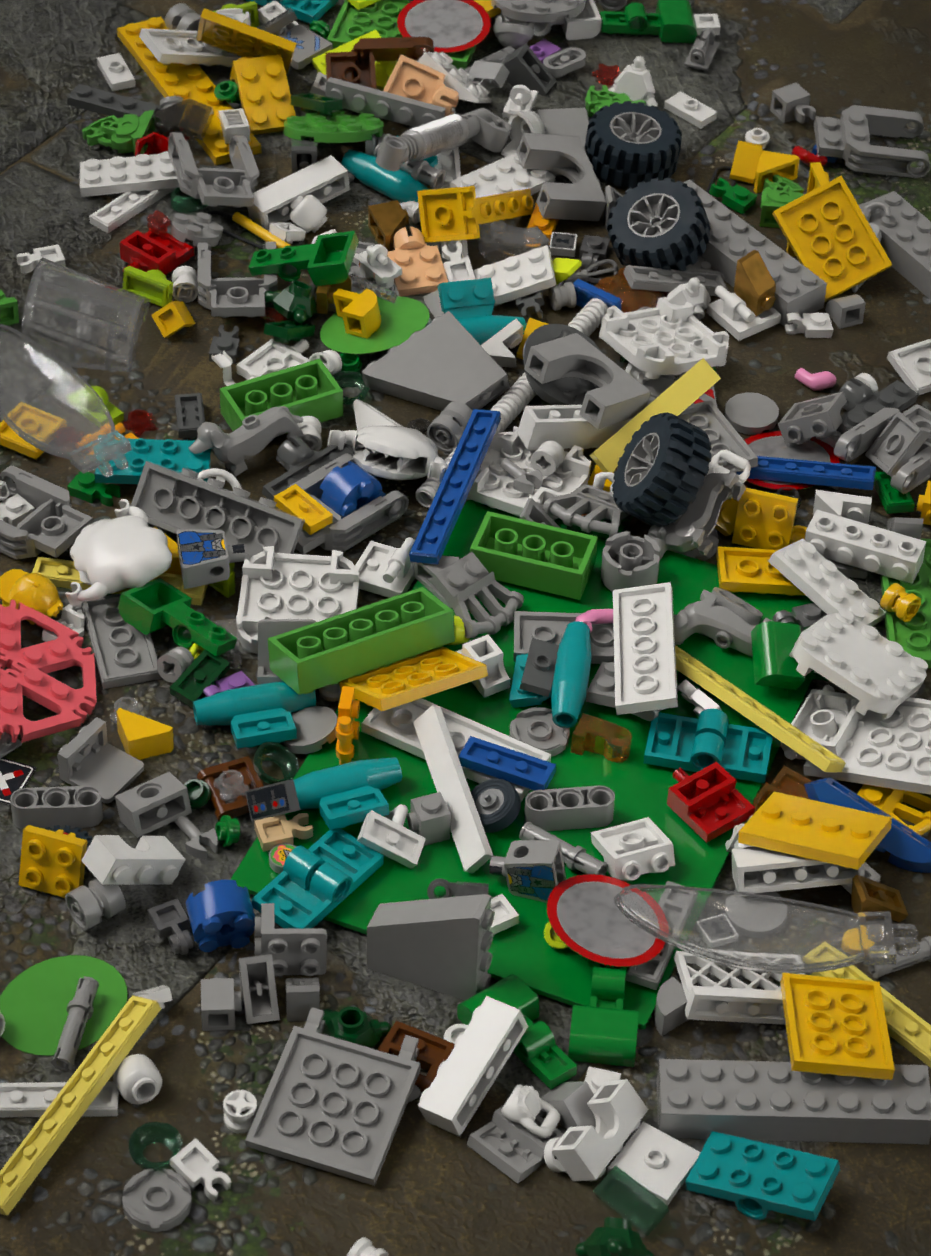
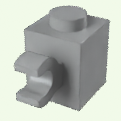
[770,82,816,124]

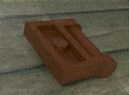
[197,756,264,822]
[378,1021,455,1092]

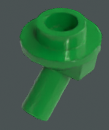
[214,81,241,104]

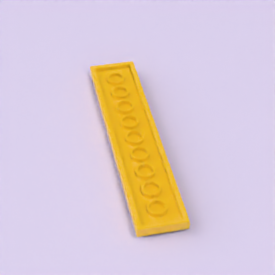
[117,16,261,166]

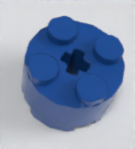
[319,461,386,519]
[186,880,255,952]

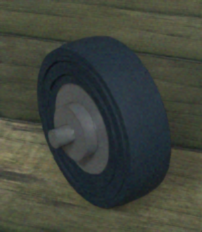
[471,779,521,833]

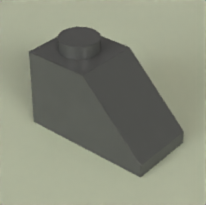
[501,44,556,96]
[291,139,318,174]

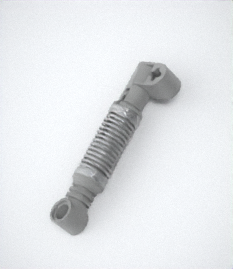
[376,108,512,171]

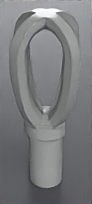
[564,259,619,283]

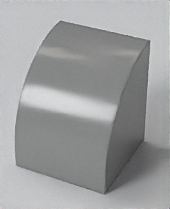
[825,294,866,329]
[654,977,689,1036]

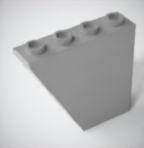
[362,311,510,411]
[367,894,495,1000]

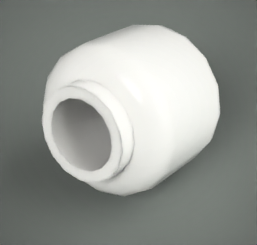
[290,195,328,233]
[113,1054,162,1105]

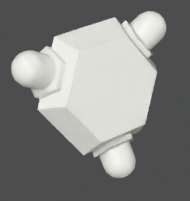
[608,56,658,107]
[656,277,711,320]

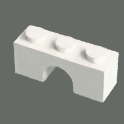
[81,835,186,885]
[551,1079,648,1181]

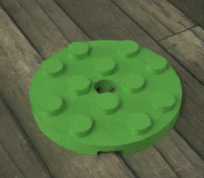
[284,110,384,143]

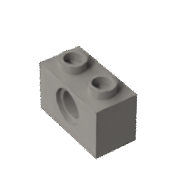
[115,772,192,838]

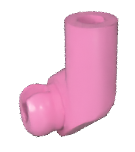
[795,368,836,391]
[575,609,613,633]

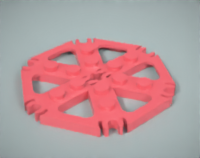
[0,600,97,743]

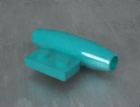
[341,135,438,203]
[438,278,527,345]
[509,621,592,728]
[193,682,316,749]
[293,757,402,830]

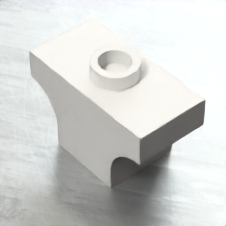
[456,634,510,698]

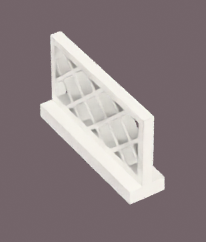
[674,951,805,1025]

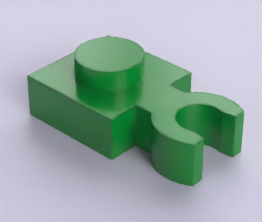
[709,178,758,214]
[67,470,121,507]

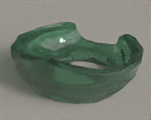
[171,187,207,213]
[332,371,370,405]
[253,742,299,785]
[128,1122,183,1171]

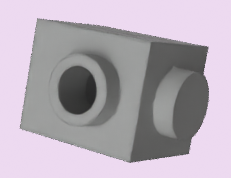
[407,792,451,846]
[201,978,241,1031]

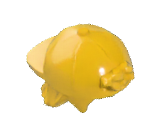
[0,569,63,625]

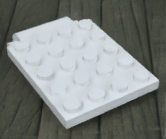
[781,685,931,795]

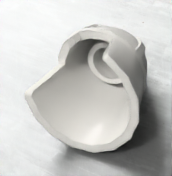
[501,110,546,157]

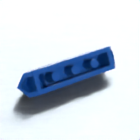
[804,777,931,873]

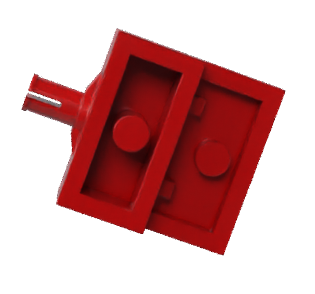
[119,226,194,275]
[667,762,755,843]

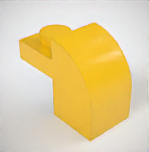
[333,288,382,339]

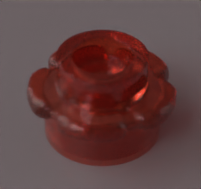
[147,210,171,235]

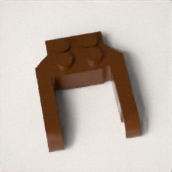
[325,37,434,89]

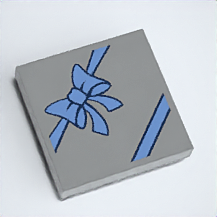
[278,24,333,70]

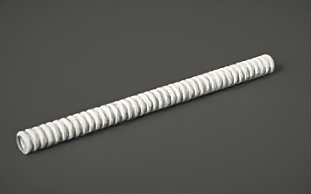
[416,298,608,509]

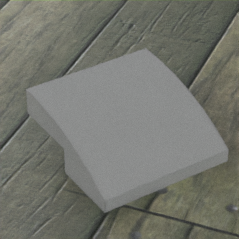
[467,1106,564,1184]

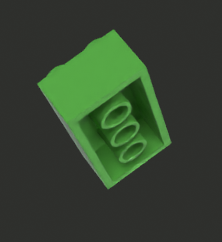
[220,359,343,433]
[470,511,598,600]

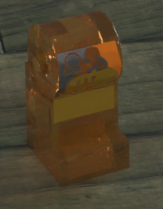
[571,713,632,763]

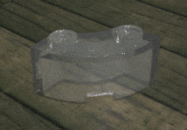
[478,220,550,263]

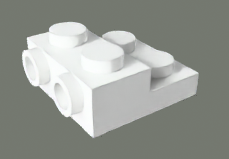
[591,817,675,881]

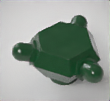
[264,281,317,324]
[322,1007,392,1048]
[575,1217,654,1256]

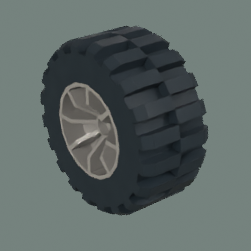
[585,101,682,189]
[607,178,711,271]
[612,412,712,527]

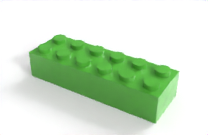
[268,587,455,695]

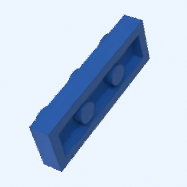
[458,736,556,791]

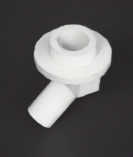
[399,201,421,223]

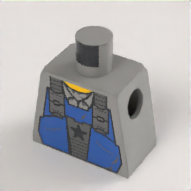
[177,529,245,589]
[490,840,567,903]

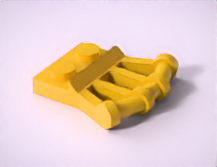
[857,784,931,836]

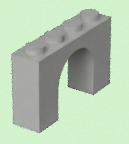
[516,133,607,221]
[524,333,651,429]

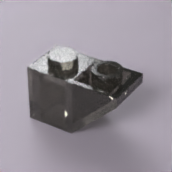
[155,98,214,141]

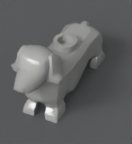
[189,406,303,476]
[647,468,746,560]
[674,589,772,657]

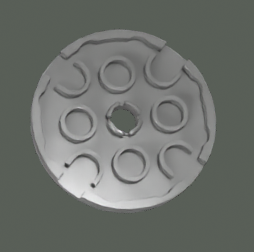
[491,0,586,23]

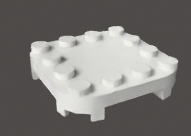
[599,297,729,379]
[467,426,592,520]
[236,546,359,654]
[789,609,928,719]

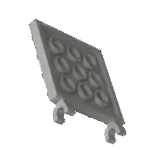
[245,1007,421,1186]

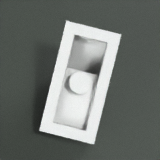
[481,319,523,368]
[813,490,872,524]

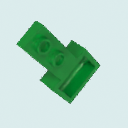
[599,0,697,43]
[249,231,359,286]
[118,578,237,656]
[751,621,829,690]
[568,962,639,1067]
[457,974,577,1090]

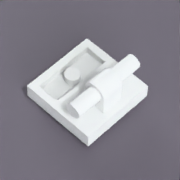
[706,285,781,341]
[355,537,415,598]

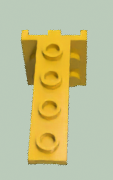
[417,186,534,243]

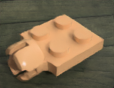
[383,55,459,117]
[387,227,448,297]

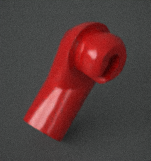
[792,146,827,166]

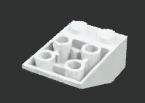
[418,52,492,103]

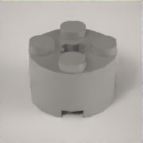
[601,531,660,592]

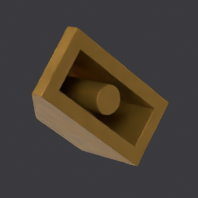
[368,200,409,252]
[733,249,776,317]

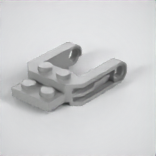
[814,105,930,178]
[168,132,260,208]
[198,241,277,318]
[834,404,931,494]
[289,453,409,555]
[0,466,94,559]

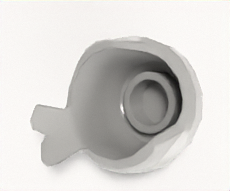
[493,15,534,49]

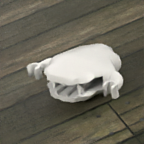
[327,426,448,482]
[65,499,172,606]

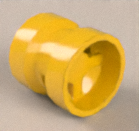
[880,583,921,622]

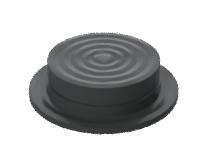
[523,324,601,405]

